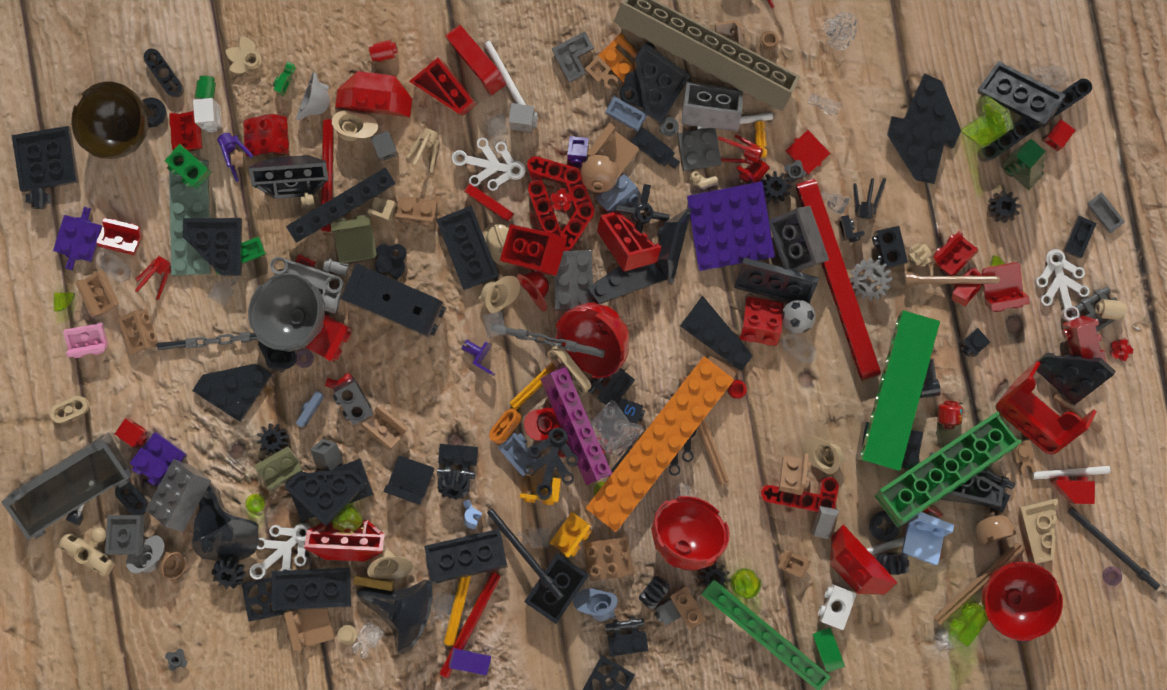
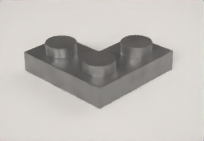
[552,31,594,83]

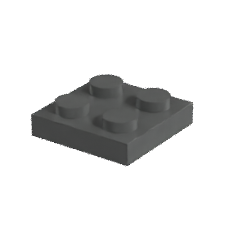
[678,128,722,172]
[105,515,145,555]

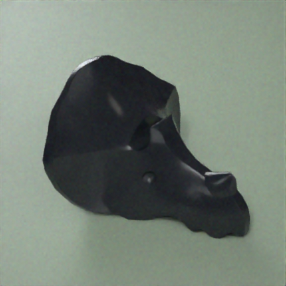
[192,482,259,561]
[356,580,433,654]

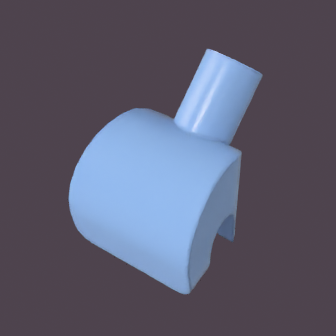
[463,500,482,529]

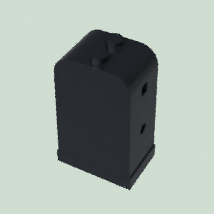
[340,263,447,338]

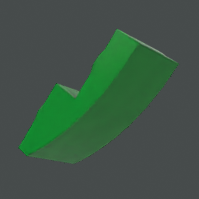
[813,627,846,673]

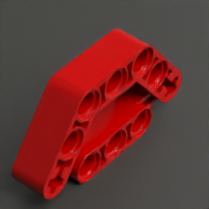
[527,156,594,251]

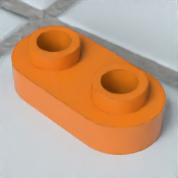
[489,409,521,444]

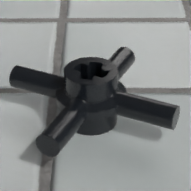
[614,184,670,234]

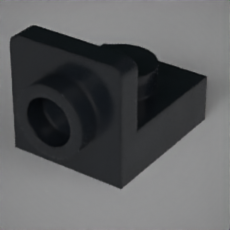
[838,215,865,243]
[959,328,991,357]

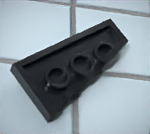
[585,263,666,304]
[679,295,753,371]

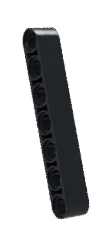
[977,78,1092,162]

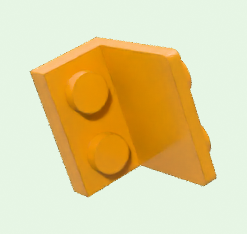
[519,477,562,505]
[550,512,592,558]

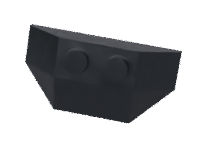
[249,155,329,199]
[656,208,692,285]

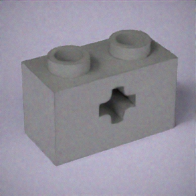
[508,103,538,133]

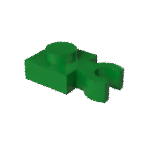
[273,62,297,97]

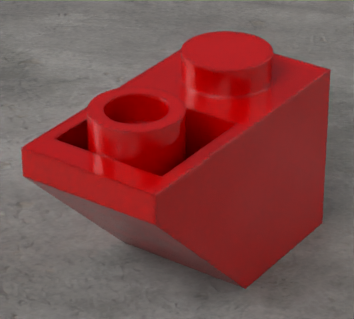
[1051,476,1095,504]

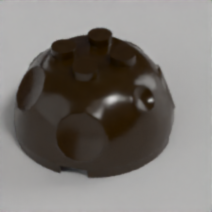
[71,81,150,159]

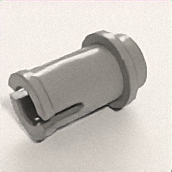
[323,258,349,276]

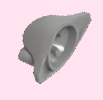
[296,72,330,121]

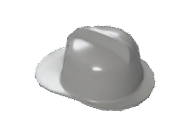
[126,536,164,573]

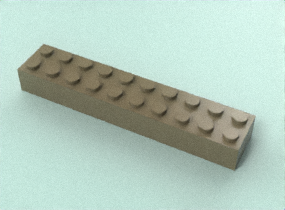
[613,0,800,111]

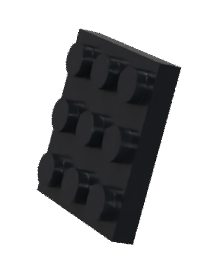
[12,126,79,192]

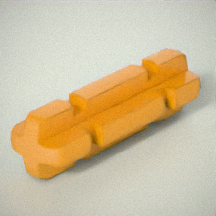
[754,121,767,158]

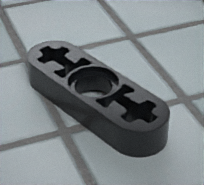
[143,49,184,98]

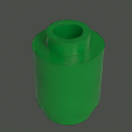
[194,75,216,100]

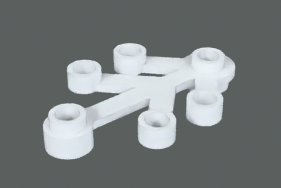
[452,138,525,191]
[1035,249,1090,322]
[250,523,311,579]

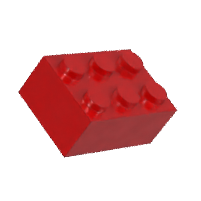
[499,224,567,276]

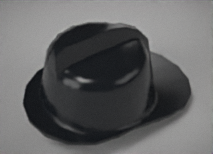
[258,340,297,373]

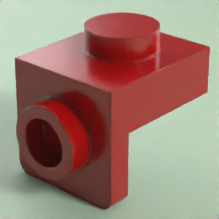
[736,160,770,183]

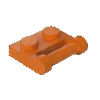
[598,33,638,84]

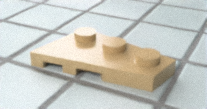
[1019,498,1058,564]

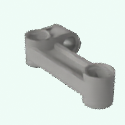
[270,257,344,314]

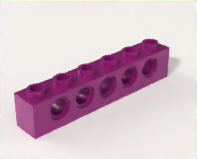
[540,367,612,485]

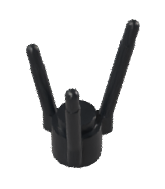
[853,178,886,219]

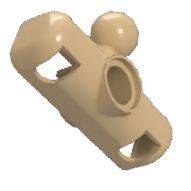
[59,527,115,576]

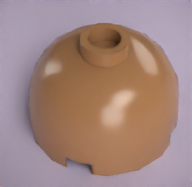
[581,155,619,193]
[975,512,1017,545]

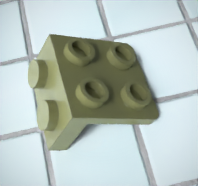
[331,215,377,263]

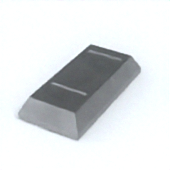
[1087,192,1125,233]
[811,506,839,539]

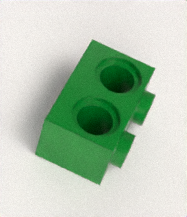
[164,144,212,189]

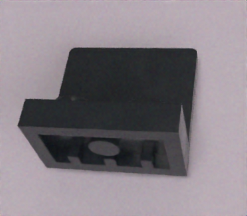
[383,456,435,505]

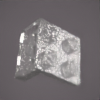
[590,400,644,456]

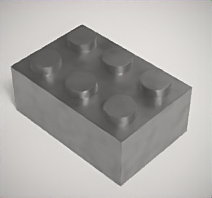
[681,82,743,132]
[769,206,829,272]
[554,250,594,311]
[146,459,211,532]

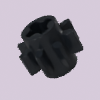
[26,188,51,209]

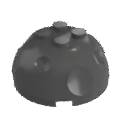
[248,273,325,352]

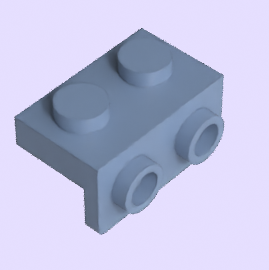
[595,174,641,214]
[498,433,540,476]

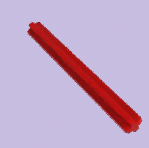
[321,119,333,232]
[439,572,501,678]

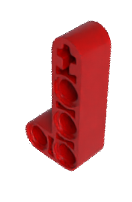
[445,24,507,96]
[759,477,839,512]

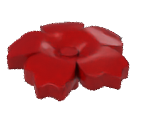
[550,188,574,211]
[1110,338,1134,362]

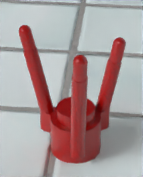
[718,134,763,165]
[135,255,171,301]

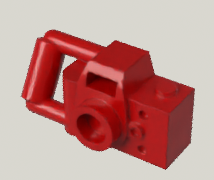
[952,267,983,307]

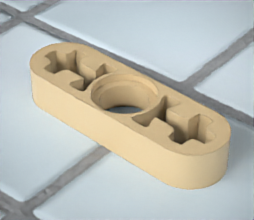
[548,346,591,395]

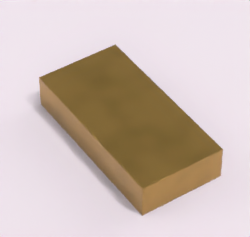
[353,575,395,591]

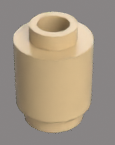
[1095,299,1127,320]

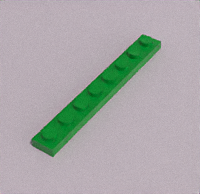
[701,578,831,690]

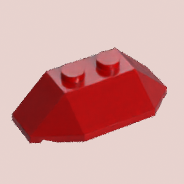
[335,71,413,117]
[304,519,385,562]
[830,524,898,595]

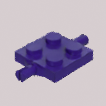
[53,207,103,271]

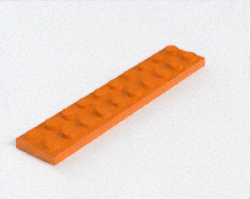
[585,356,734,532]

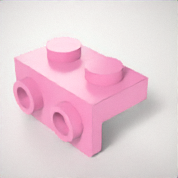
[63,323,109,358]

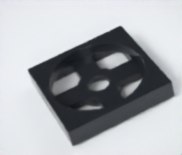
[242,577,287,622]
[583,655,635,690]

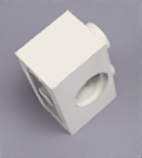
[193,98,223,133]
[818,584,857,630]

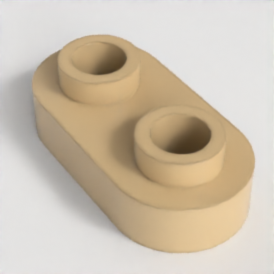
[50,396,89,423]

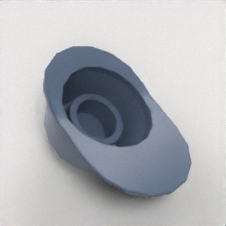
[573,588,618,621]

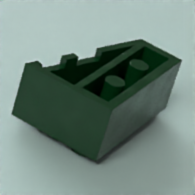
[1001,139,1046,191]

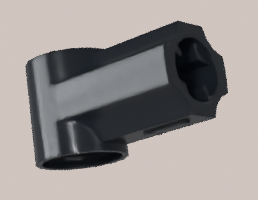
[920,359,941,398]

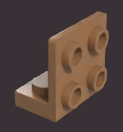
[587,123,639,178]
[584,535,634,581]
[284,608,335,651]

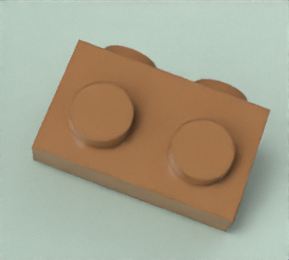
[75,270,119,316]
[361,404,408,451]

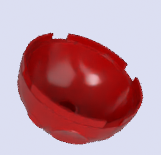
[555,303,629,378]
[651,496,730,571]
[981,561,1063,641]

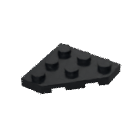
[633,43,691,123]
[904,73,961,149]
[887,116,948,184]
[183,218,242,276]
[1033,353,1116,405]
[192,363,273,422]
[284,470,367,527]

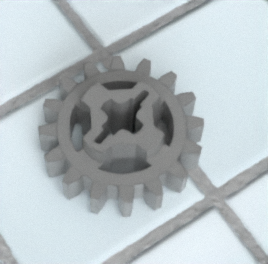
[850,258,893,301]

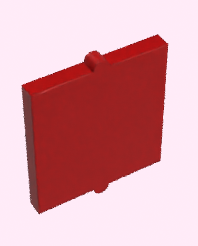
[785,130,831,175]

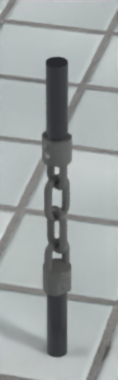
[157,332,258,350]

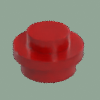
[728,380,747,399]

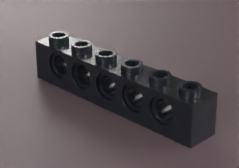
[286,167,396,243]

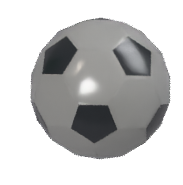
[781,300,816,334]

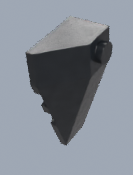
[929,452,1004,508]

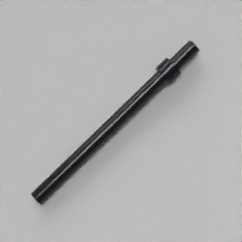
[1067,507,1161,590]
[487,508,564,600]

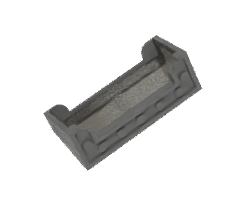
[1,432,132,540]

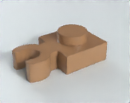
[585,56,618,91]
[1012,439,1036,475]

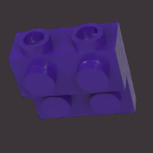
[130,432,187,487]

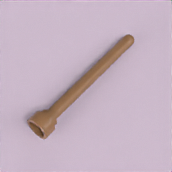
[906,272,1000,288]

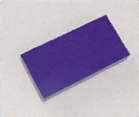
[449,648,491,675]

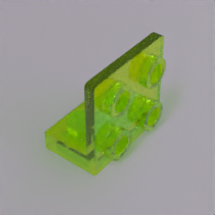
[961,95,1014,148]
[948,602,989,647]

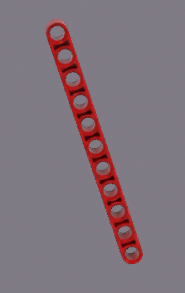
[796,178,881,381]

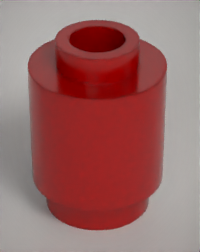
[369,39,398,62]

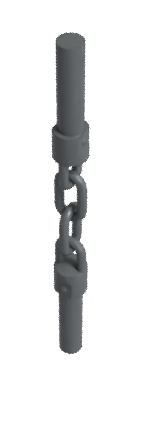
[491,324,605,357]

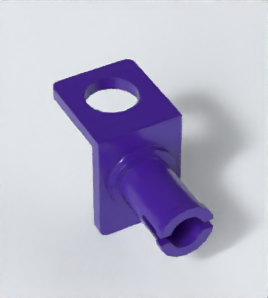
[461,339,496,377]

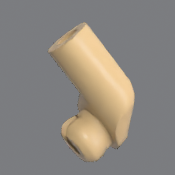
[690,171,718,189]

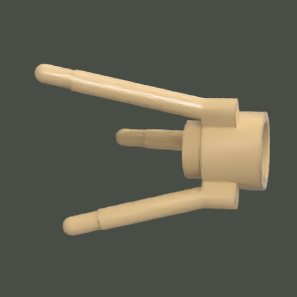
[406,128,439,173]

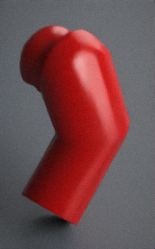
[325,373,353,389]

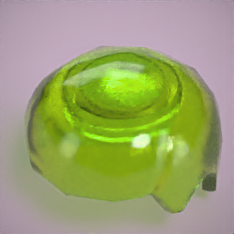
[331,505,363,532]
[730,568,762,599]

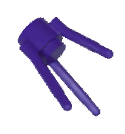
[217,133,253,182]

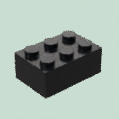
[856,422,923,470]
[524,552,589,624]

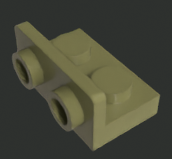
[254,447,303,491]

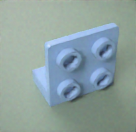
[902,512,954,565]

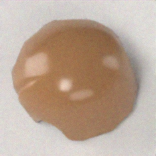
[157,550,186,580]

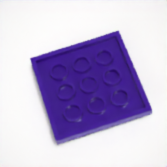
[687,181,775,271]

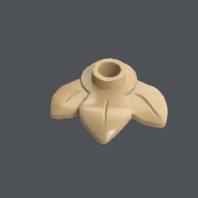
[226,36,262,74]

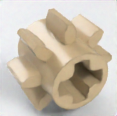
[908,243,932,267]

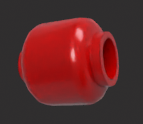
[937,400,963,429]

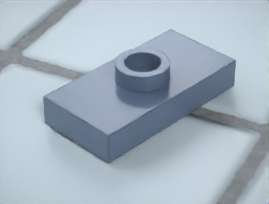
[605,96,647,132]
[296,391,325,427]

